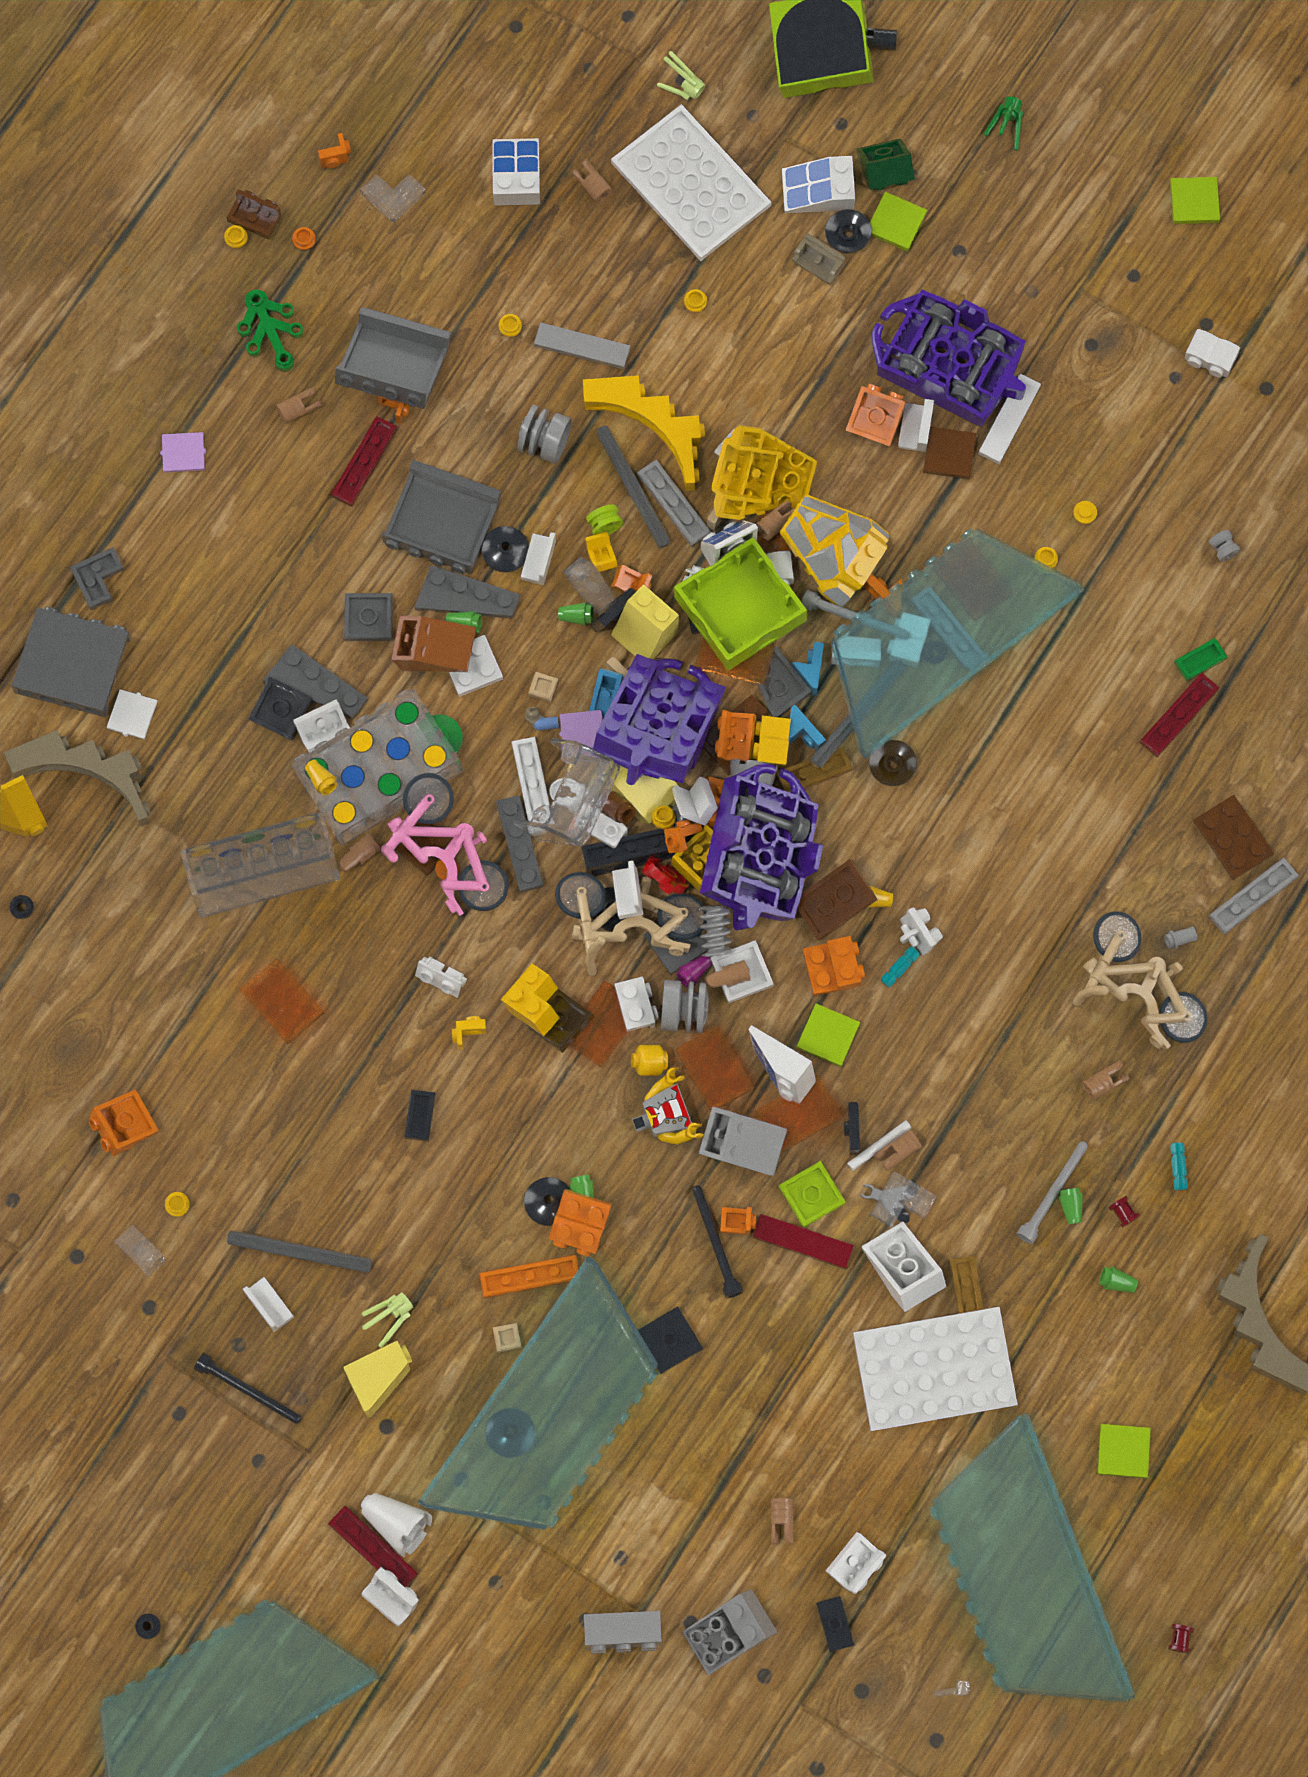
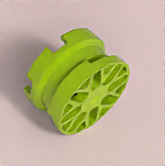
[586,504,624,535]

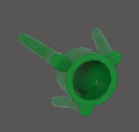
[984,96,1024,151]

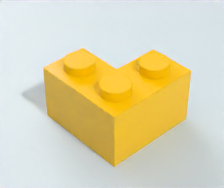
[752,716,791,768]
[671,824,713,897]
[501,963,559,1036]

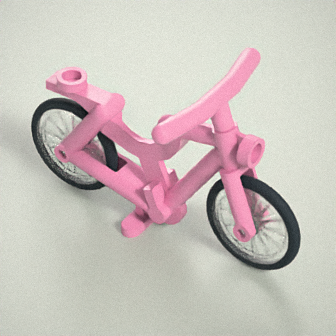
[381,773,509,916]

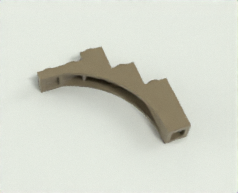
[4,730,151,827]
[1216,1234,1308,1395]

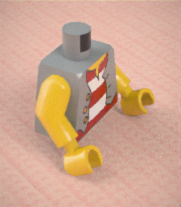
[632,1067,704,1145]

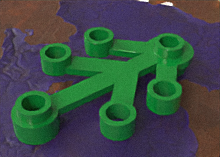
[237,289,303,372]

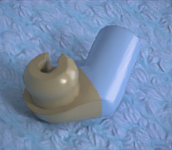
[525,707,559,731]

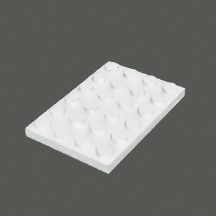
[611,104,771,261]
[853,1307,1018,1431]

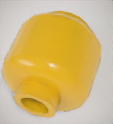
[631,1045,668,1076]

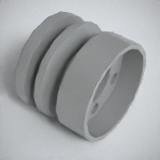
[517,405,572,464]
[661,980,709,1034]

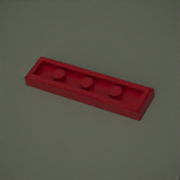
[331,416,397,507]
[1139,672,1220,758]
[753,1214,854,1270]
[328,1506,418,1587]

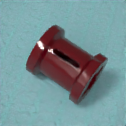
[1108,1196,1140,1228]
[1168,1624,1194,1654]

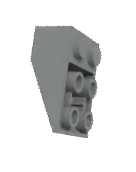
[699,1107,788,1176]
[682,1589,778,1675]

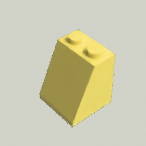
[611,584,679,660]
[598,764,679,824]
[343,1341,412,1419]

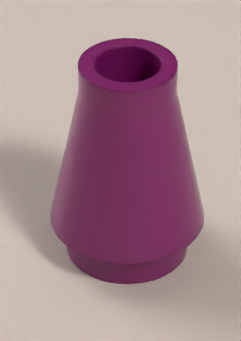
[676,956,712,988]

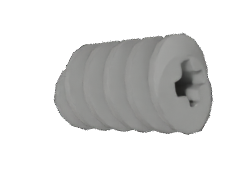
[699,906,732,956]

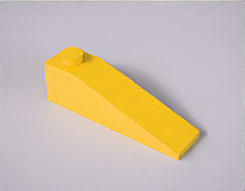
[0,775,48,837]

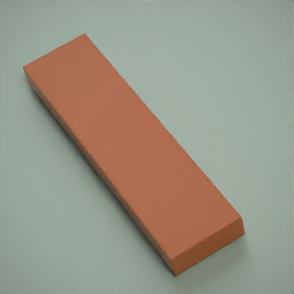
[479,1255,581,1298]

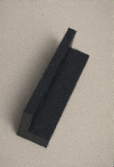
[581,825,676,877]

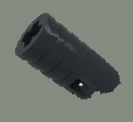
[866,28,897,51]

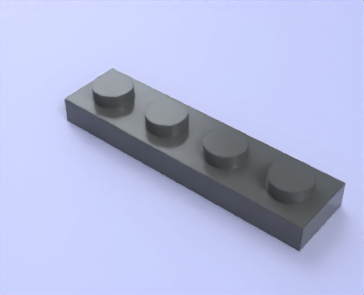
[496,795,543,893]

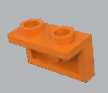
[715,710,757,762]

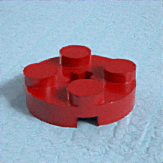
[642,856,689,895]

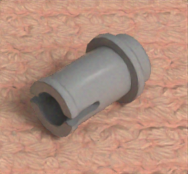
[1165,926,1197,949]

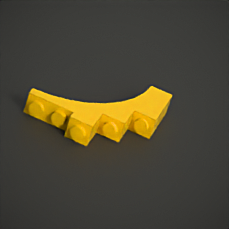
[583,375,705,491]

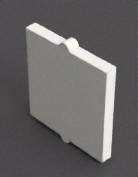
[107,689,158,740]

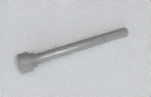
[801,590,909,640]
[1016,1141,1088,1244]

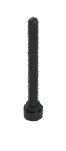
[693,1185,744,1299]
[194,1352,302,1424]

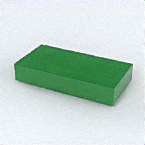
[1174,638,1228,682]

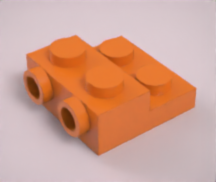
[846,383,907,446]
[803,936,865,996]
[89,1089,159,1157]
[549,1189,612,1256]

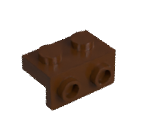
[227,189,281,239]

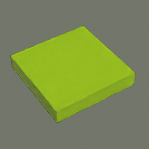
[1170,177,1220,224]
[870,192,927,252]
[796,1004,860,1067]
[778,1161,846,1228]
[1097,1424,1151,1479]

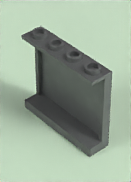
[335,307,451,409]
[382,460,501,574]
[12,607,131,718]

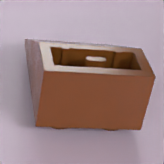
[391,616,476,672]

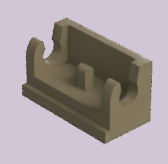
[792,233,846,286]

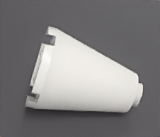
[361,1493,432,1557]

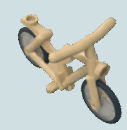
[555,872,707,976]
[1073,911,1207,1050]

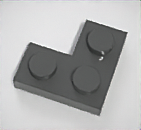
[70,547,124,610]

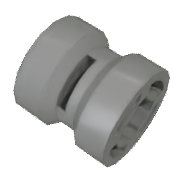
[1209,530,1241,562]

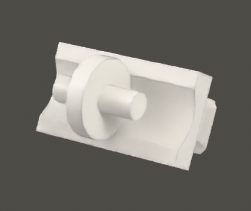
[900,907,943,956]

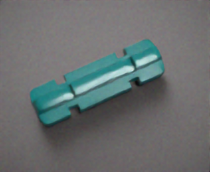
[880,946,920,988]
[1170,1142,1188,1191]

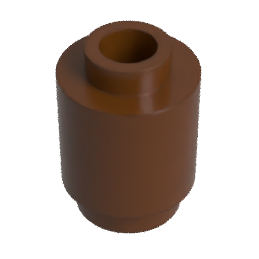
[600,791,635,824]

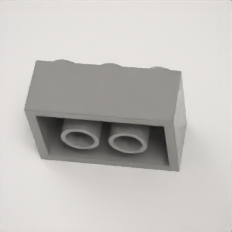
[584,1611,661,1654]

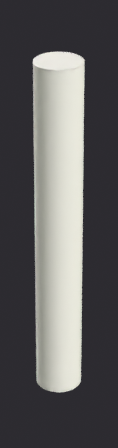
[847,1120,911,1171]

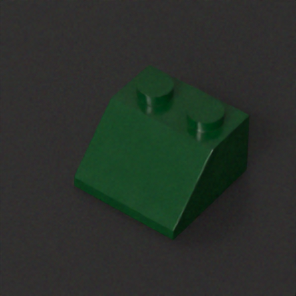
[856,138,915,191]

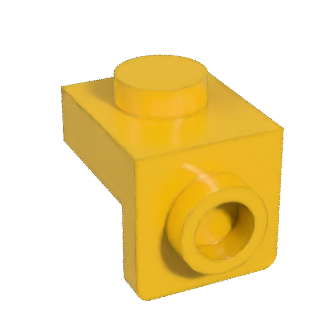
[585,532,618,573]
[452,1016,486,1050]

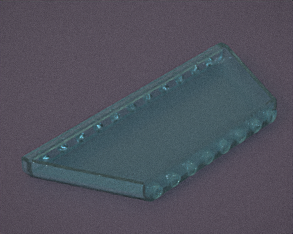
[831,528,1085,759]
[417,1256,658,1531]
[929,1413,1135,1703]
[99,1599,380,1777]

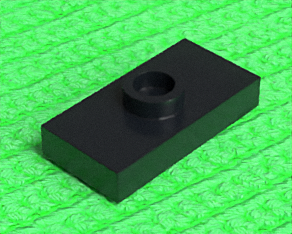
[404,1089,436,1142]
[844,1102,860,1155]
[816,1596,854,1652]

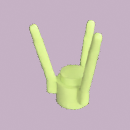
[657,51,705,101]
[362,1292,413,1348]

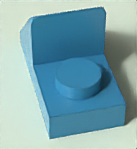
[792,642,824,695]
[589,668,623,717]
[788,705,826,751]

